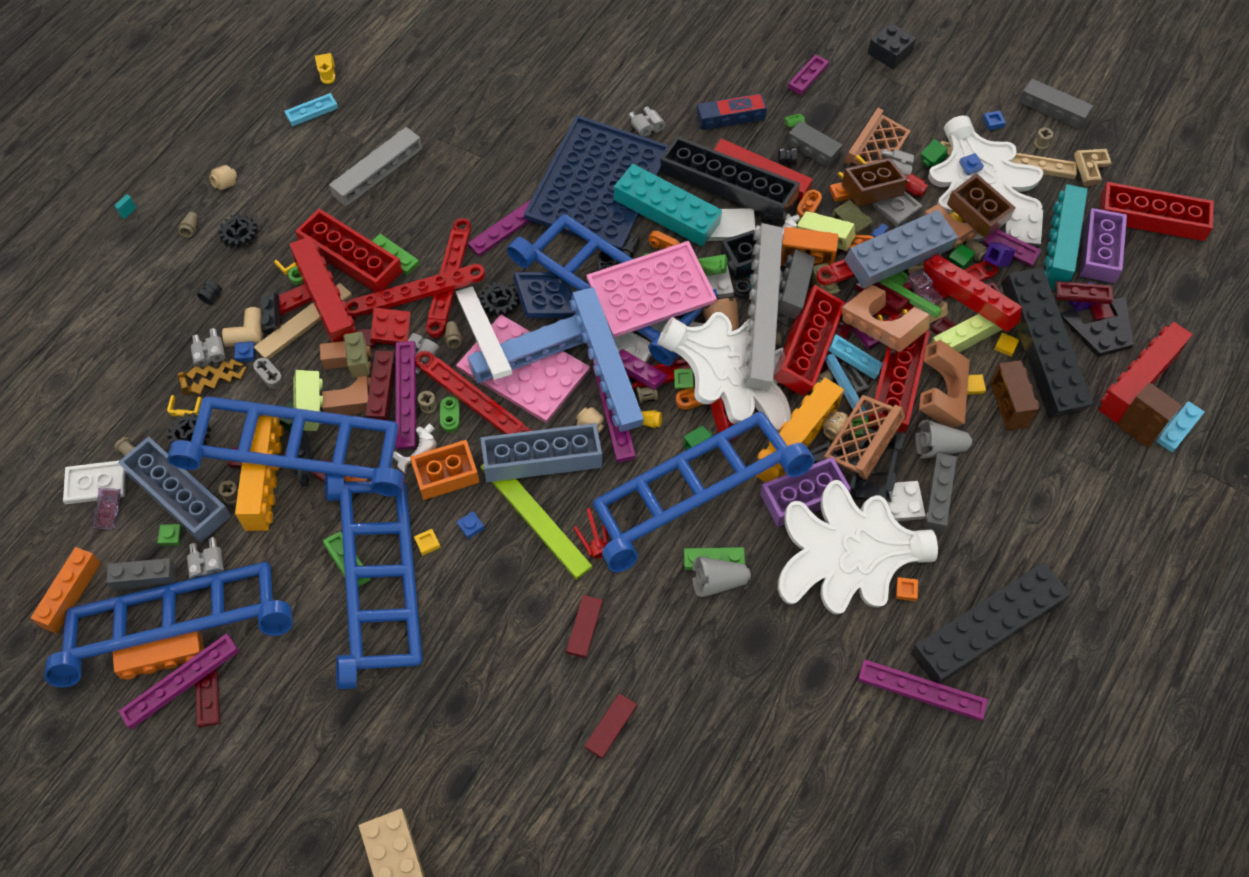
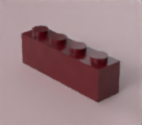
[365,351,396,421]

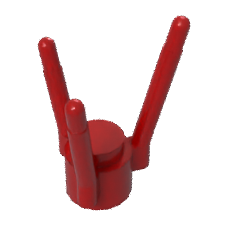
[574,508,608,559]

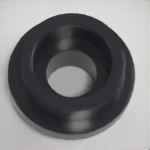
[733,280,751,297]

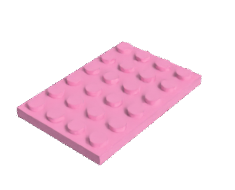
[587,241,717,338]
[456,315,590,424]

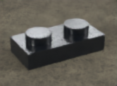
[261,293,280,334]

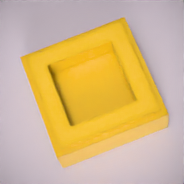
[994,333,1019,357]
[967,374,986,395]
[414,529,441,556]

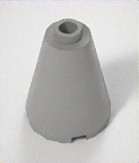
[915,420,972,459]
[692,556,751,597]

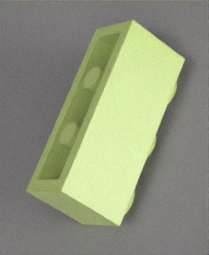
[797,211,856,251]
[293,370,323,431]

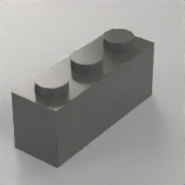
[787,121,842,168]
[106,558,177,592]

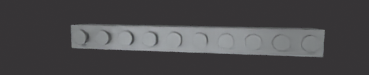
[743,223,783,391]

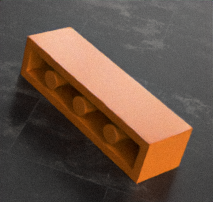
[31,547,101,634]
[113,631,204,680]

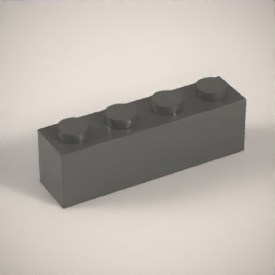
[1019,79,1093,129]
[777,249,815,320]
[923,453,957,536]

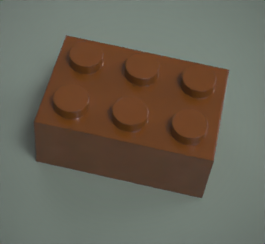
[841,158,908,207]
[947,173,1016,239]
[990,360,1039,431]
[1117,382,1182,448]

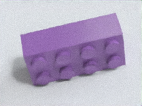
[1079,208,1127,283]
[760,457,851,527]

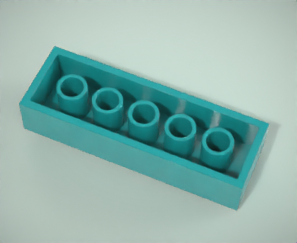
[613,164,723,247]
[1043,184,1088,291]

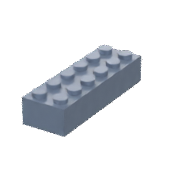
[844,210,958,288]
[480,423,602,482]
[118,437,231,543]

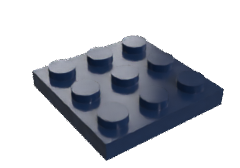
[513,272,576,318]

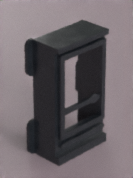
[850,430,905,502]

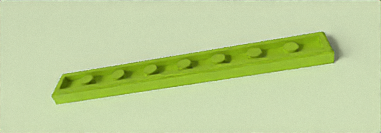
[480,464,592,580]

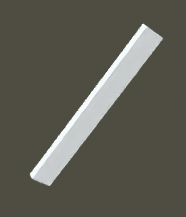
[455,286,512,380]

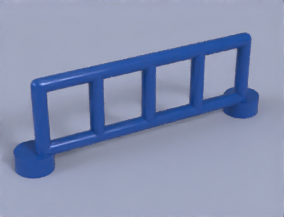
[506,214,703,366]
[167,396,405,496]
[593,412,815,572]
[325,473,422,690]
[44,562,293,687]

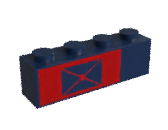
[696,93,767,130]

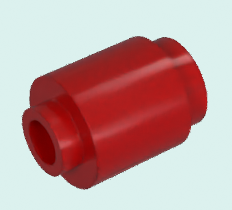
[905,174,928,197]

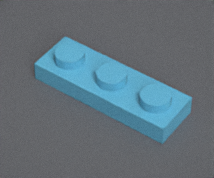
[284,93,338,127]
[828,335,883,379]
[1156,401,1204,453]

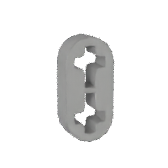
[253,358,283,388]

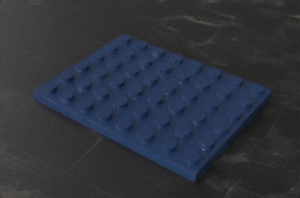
[524,115,669,250]

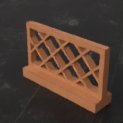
[844,108,910,166]
[824,395,905,480]

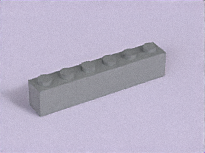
[329,127,422,207]

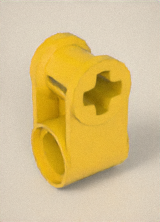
[315,53,335,84]

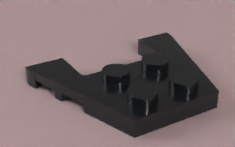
[1060,297,1134,357]

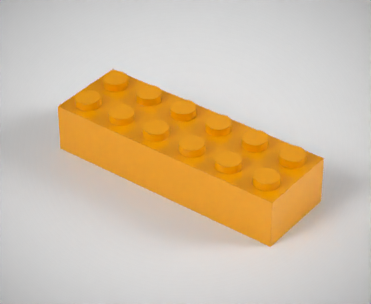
[756,378,844,483]
[235,415,284,531]

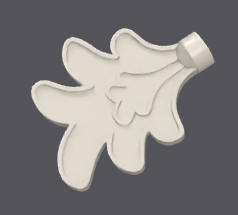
[928,116,1043,242]
[657,312,791,433]
[777,480,938,615]

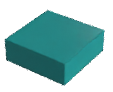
[114,194,136,219]

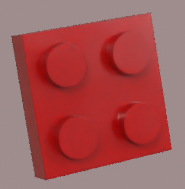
[370,307,410,345]

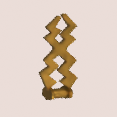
[177,359,247,396]

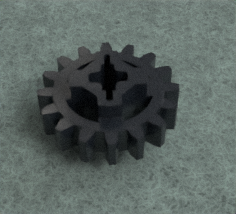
[218,214,259,249]
[480,281,520,318]
[167,412,211,444]

